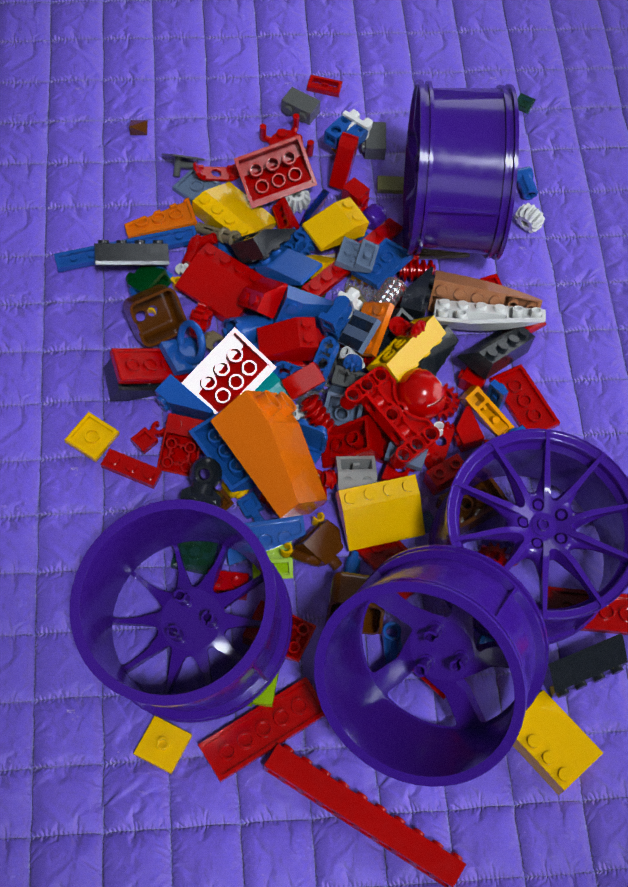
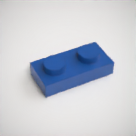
[486,379,509,410]

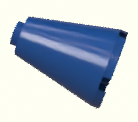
[223,314,274,344]

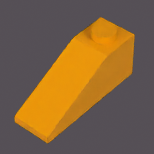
[458,386,514,437]

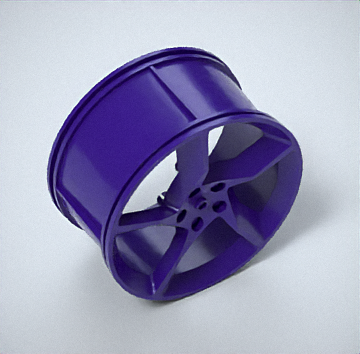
[402,79,519,260]
[314,544,549,787]

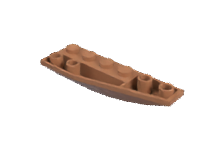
[427,270,542,313]

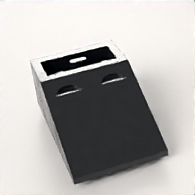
[230,229,296,264]
[400,267,435,319]

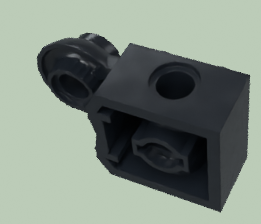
[180,457,224,508]

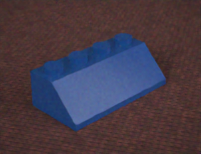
[189,410,256,492]

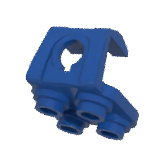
[297,418,328,465]

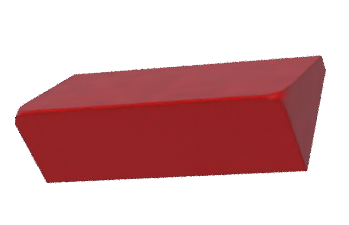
[281,362,326,400]

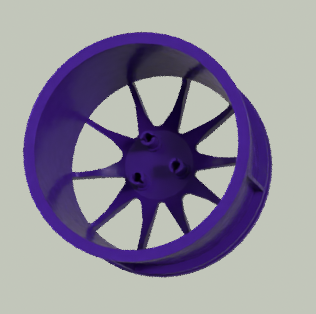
[428,428,628,644]
[69,499,293,723]

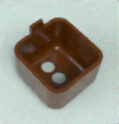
[123,284,187,347]
[326,572,385,635]

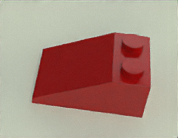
[256,317,319,361]
[322,415,384,469]

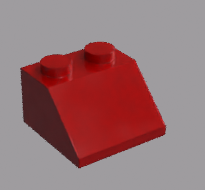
[237,277,288,319]

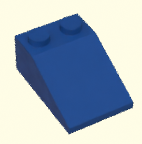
[254,248,322,285]
[274,285,334,333]
[155,374,214,420]

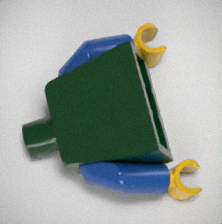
[126,265,180,317]

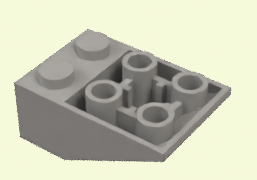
[334,456,377,518]

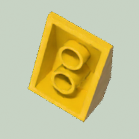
[302,197,369,251]

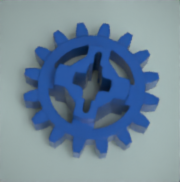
[280,227,315,256]

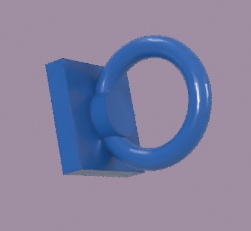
[158,320,206,376]

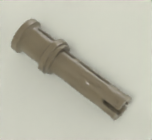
[195,222,241,245]

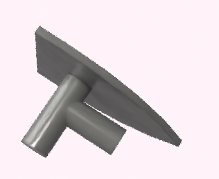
[162,153,205,177]

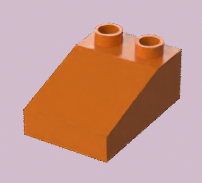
[211,390,327,519]

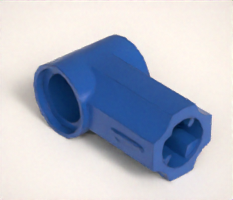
[517,166,538,200]
[381,622,402,665]

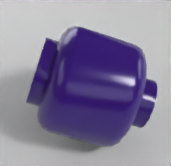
[362,204,387,230]

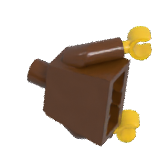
[280,512,343,570]

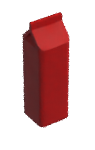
[328,132,359,190]

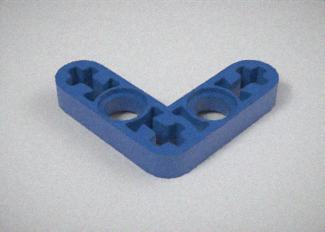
[273,337,339,391]

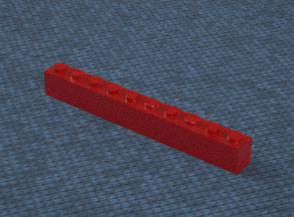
[264,744,466,887]

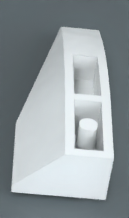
[434,299,546,331]

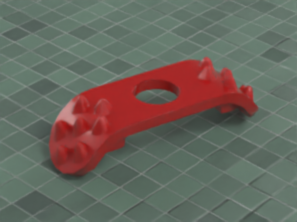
[193,162,240,181]
[388,316,426,339]
[425,420,456,469]

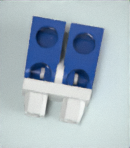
[323,109,373,150]
[318,287,363,341]

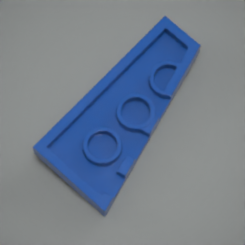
[227,515,306,566]

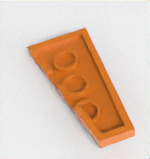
[124,198,197,239]

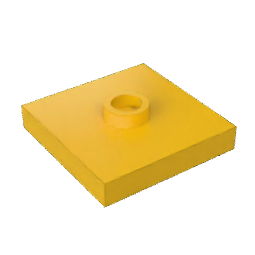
[64,412,120,462]
[133,716,192,775]

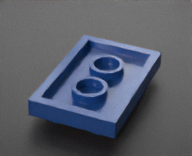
[351,238,414,290]

